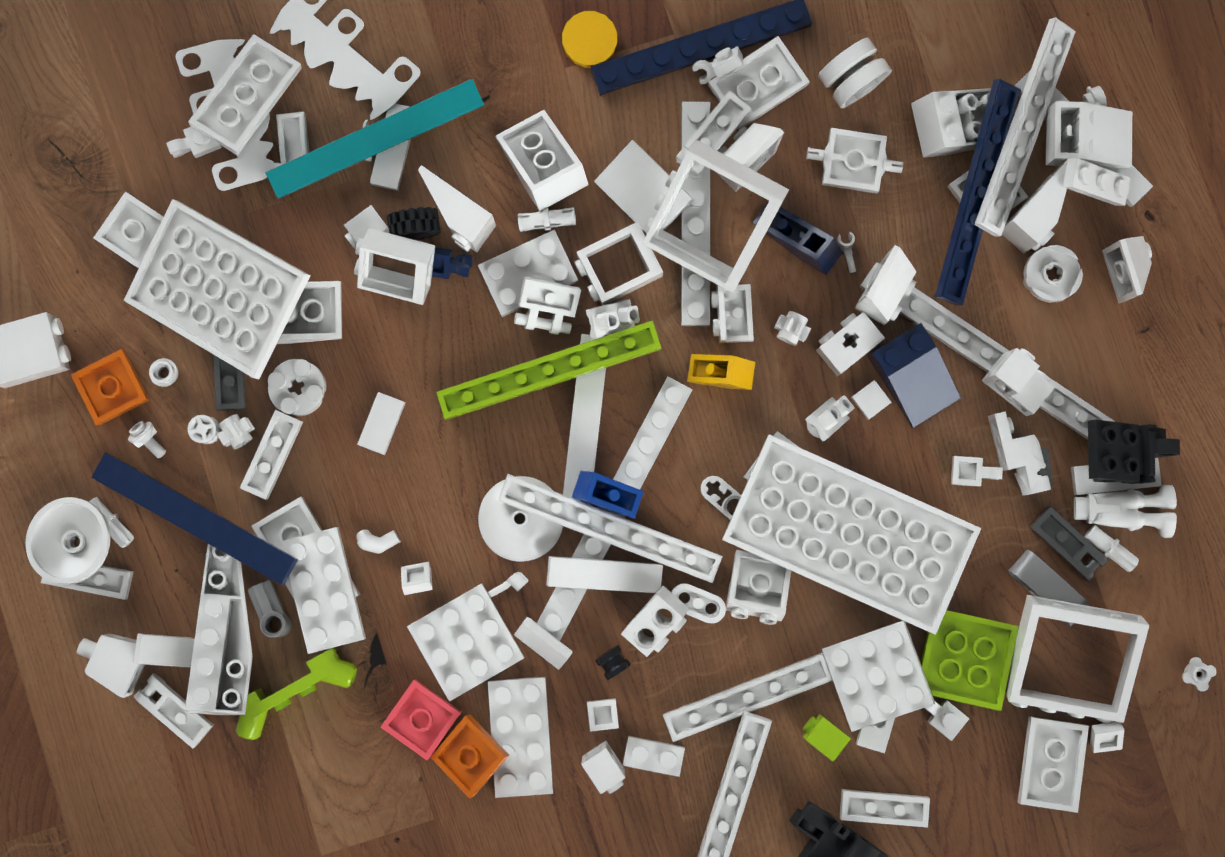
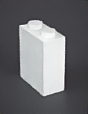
[0,312,71,388]

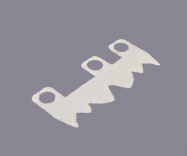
[270,0,421,120]
[176,39,283,191]

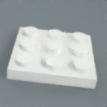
[407,583,525,702]
[822,621,935,732]

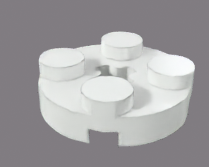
[1023,245,1083,303]
[268,359,326,416]

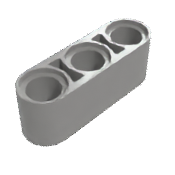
[1008,550,1090,627]

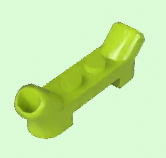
[235,647,357,740]

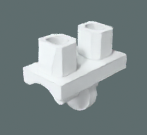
[586,299,640,338]
[805,395,855,441]

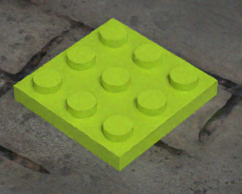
[920,610,1019,711]

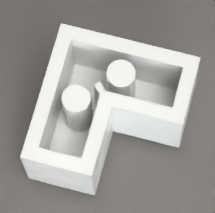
[982,348,1055,416]

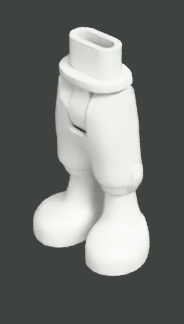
[1073,484,1177,538]

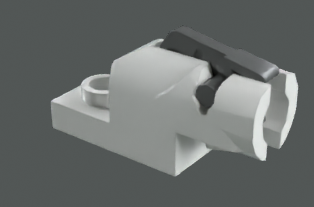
[988,411,1052,496]

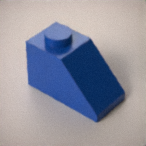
[571,471,644,519]

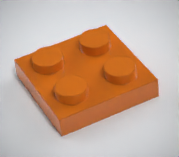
[71,349,150,426]
[430,714,510,799]

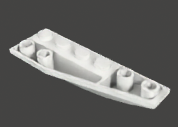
[185,544,253,715]

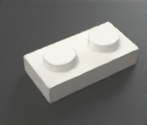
[623,736,685,777]

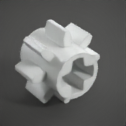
[774,311,811,346]
[217,414,255,450]

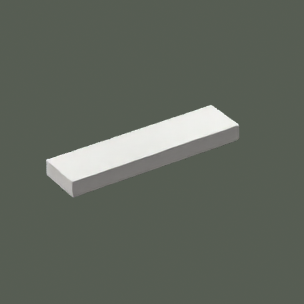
[546,556,663,593]

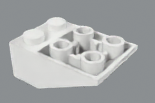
[911,88,991,158]
[1046,101,1133,168]

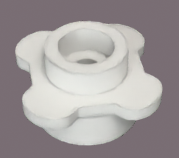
[1182,657,1216,691]

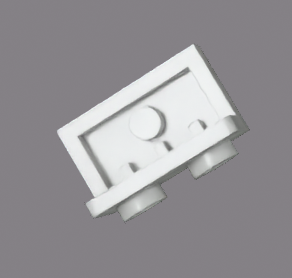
[711,284,754,343]

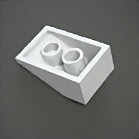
[495,110,589,212]
[716,123,784,192]
[1002,157,1071,254]
[418,165,496,253]
[854,245,916,325]
[277,281,342,344]

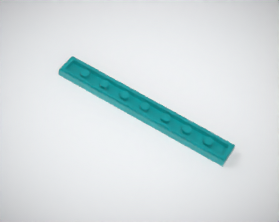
[265,79,484,199]

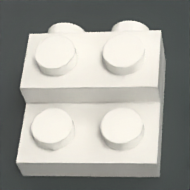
[726,550,791,625]

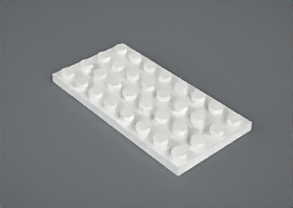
[722,434,981,635]

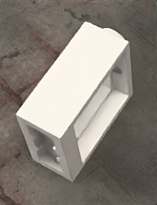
[574,222,663,305]
[354,228,435,305]

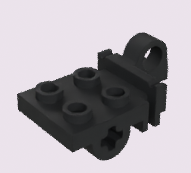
[1088,420,1180,484]
[789,801,889,857]

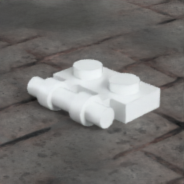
[514,277,581,335]

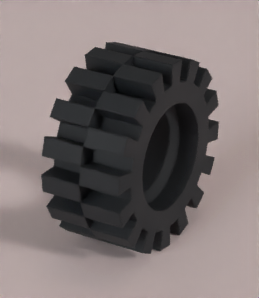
[387,207,441,240]

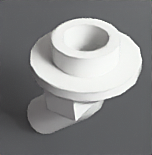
[128,421,166,458]

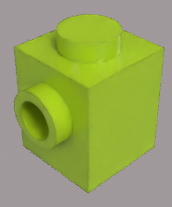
[802,714,851,762]

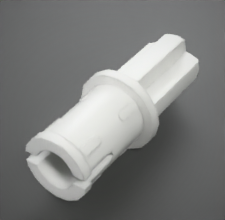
[89,497,134,548]
[1084,524,1139,572]

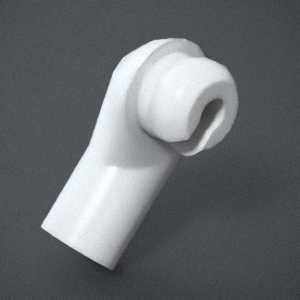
[356,530,401,554]

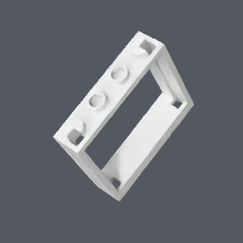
[642,139,789,293]
[1005,595,1149,723]

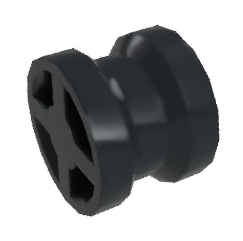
[595,645,631,680]

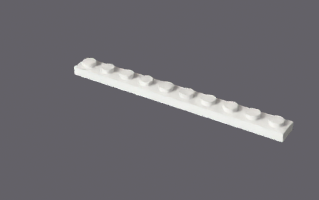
[860,262,1114,440]
[537,376,693,641]

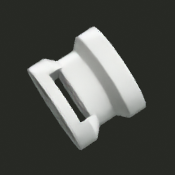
[187,415,222,444]

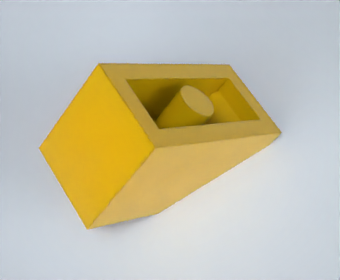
[687,354,756,390]

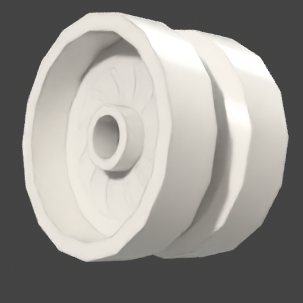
[818,37,892,108]

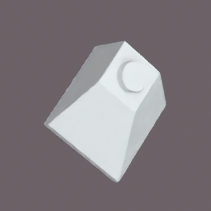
[1102,236,1152,304]

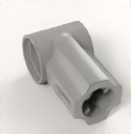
[247,580,292,638]

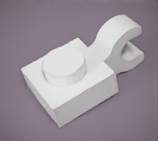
[692,46,743,84]
[166,127,222,158]
[951,456,1003,487]
[925,699,969,741]

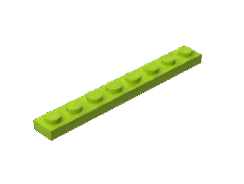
[436,320,662,420]

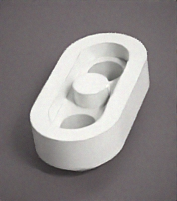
[671,583,726,623]

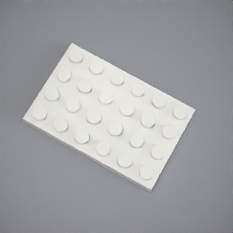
[123,199,311,379]

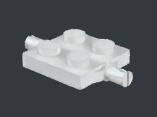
[806,128,903,194]

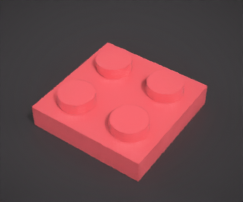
[381,679,461,760]

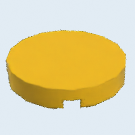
[562,11,617,68]

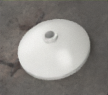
[478,476,563,562]
[26,497,110,584]

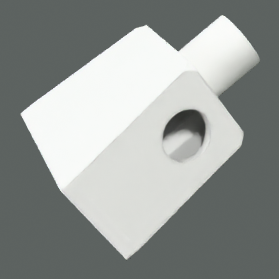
[77,634,145,698]

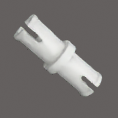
[518,207,576,232]

